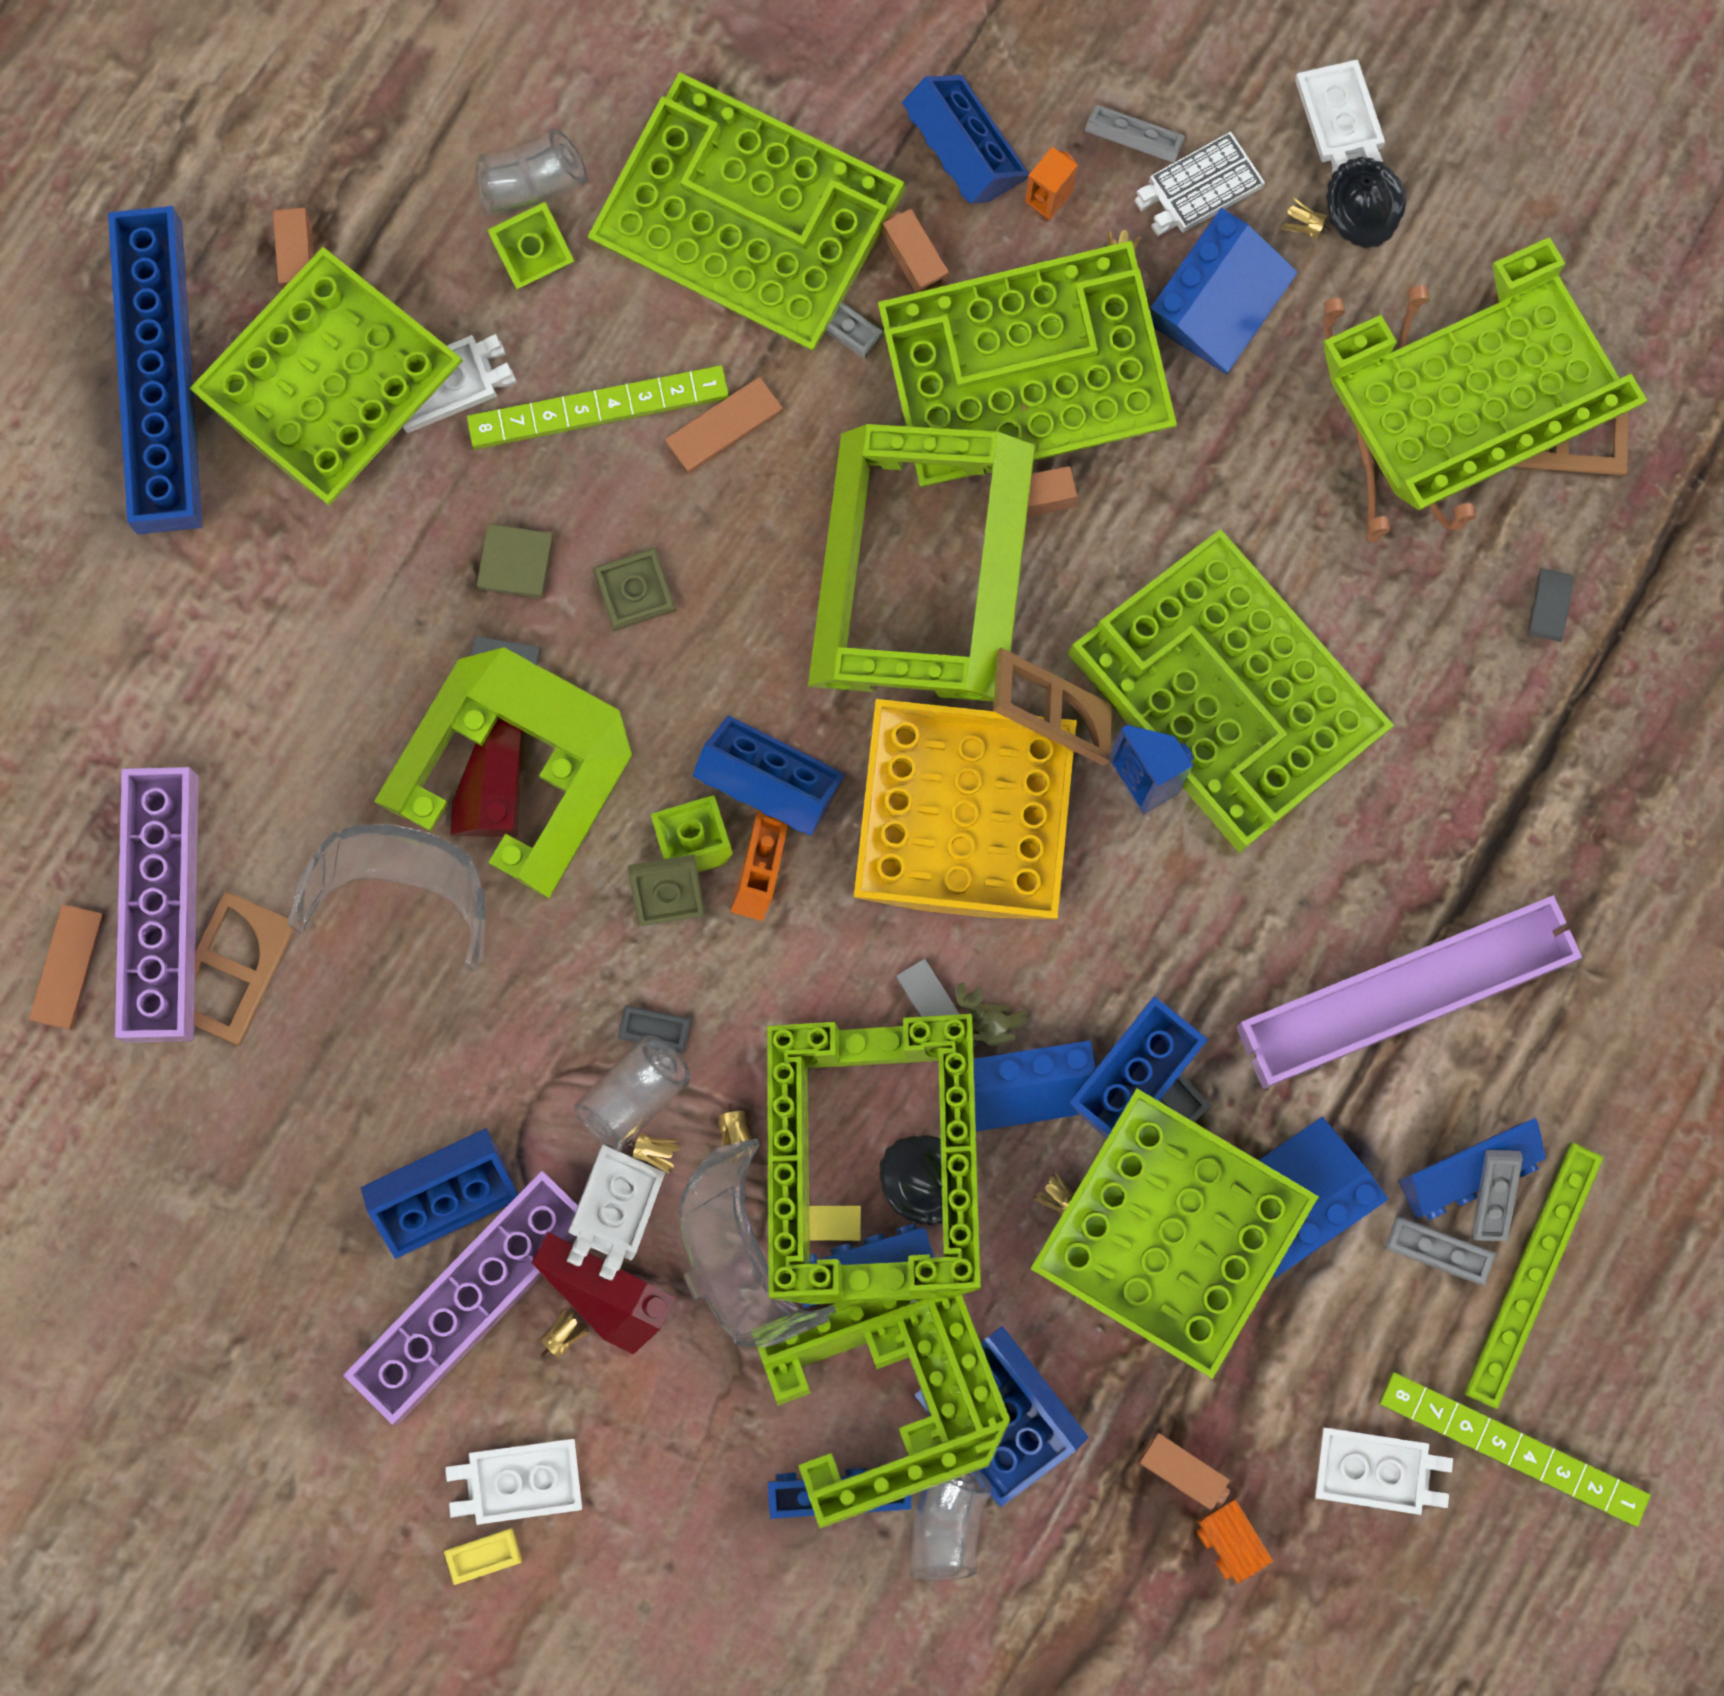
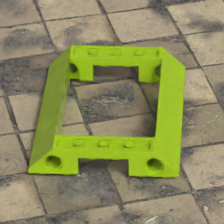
[808,424,1035,701]
[767,1014,981,1304]

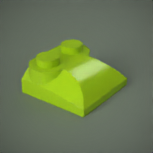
[487,202,574,290]
[650,795,733,873]

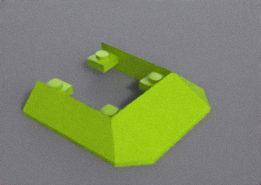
[374,647,632,899]
[753,1294,1010,1529]

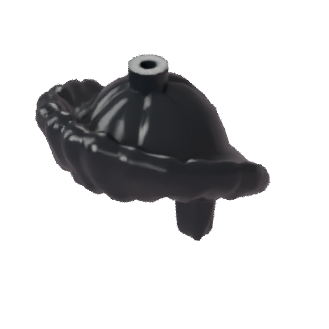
[1326,157,1406,249]
[879,1135,943,1226]

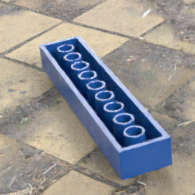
[108,206,203,535]

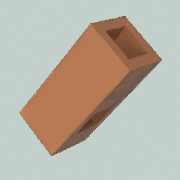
[273,207,314,290]
[882,209,949,293]
[987,466,1077,517]
[1137,1433,1230,1510]

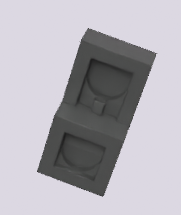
[1528,568,1573,642]

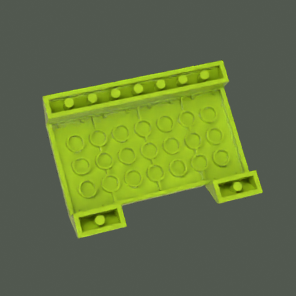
[1323,237,1648,511]

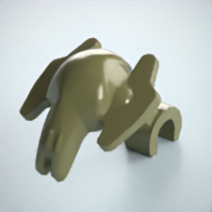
[955,982,1028,1046]

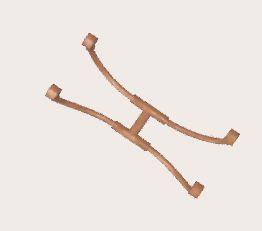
[1323,285,1476,543]

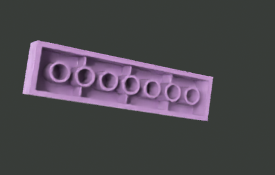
[115,767,199,1043]
[343,1171,578,1425]

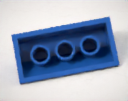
[902,75,1029,204]
[692,715,846,836]
[1110,725,1194,814]
[1069,996,1208,1139]
[974,1040,1096,1132]
[1398,1118,1546,1221]
[360,1128,519,1259]

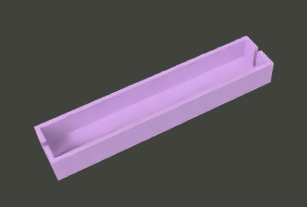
[1236,895,1582,1089]

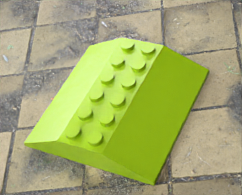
[190,247,463,506]
[1030,1088,1319,1379]

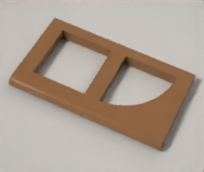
[1513,412,1629,476]
[993,648,1112,766]
[194,891,298,1046]

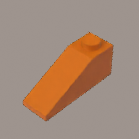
[730,810,788,921]

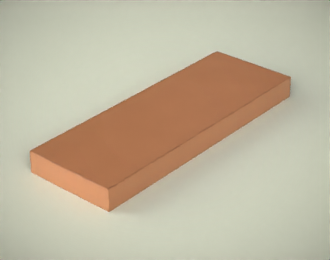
[664,377,783,474]
[29,904,105,1030]

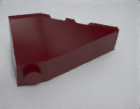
[450,718,523,837]
[531,1231,676,1354]

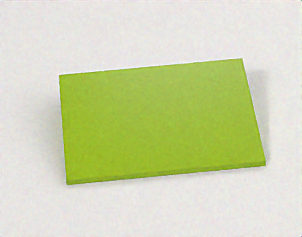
[587,72,906,352]
[878,240,1177,488]
[1067,529,1394,853]

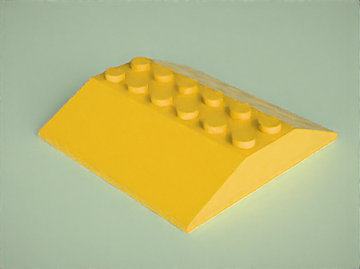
[854,699,1077,920]

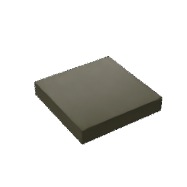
[476,524,554,599]
[593,548,676,631]
[627,854,706,927]

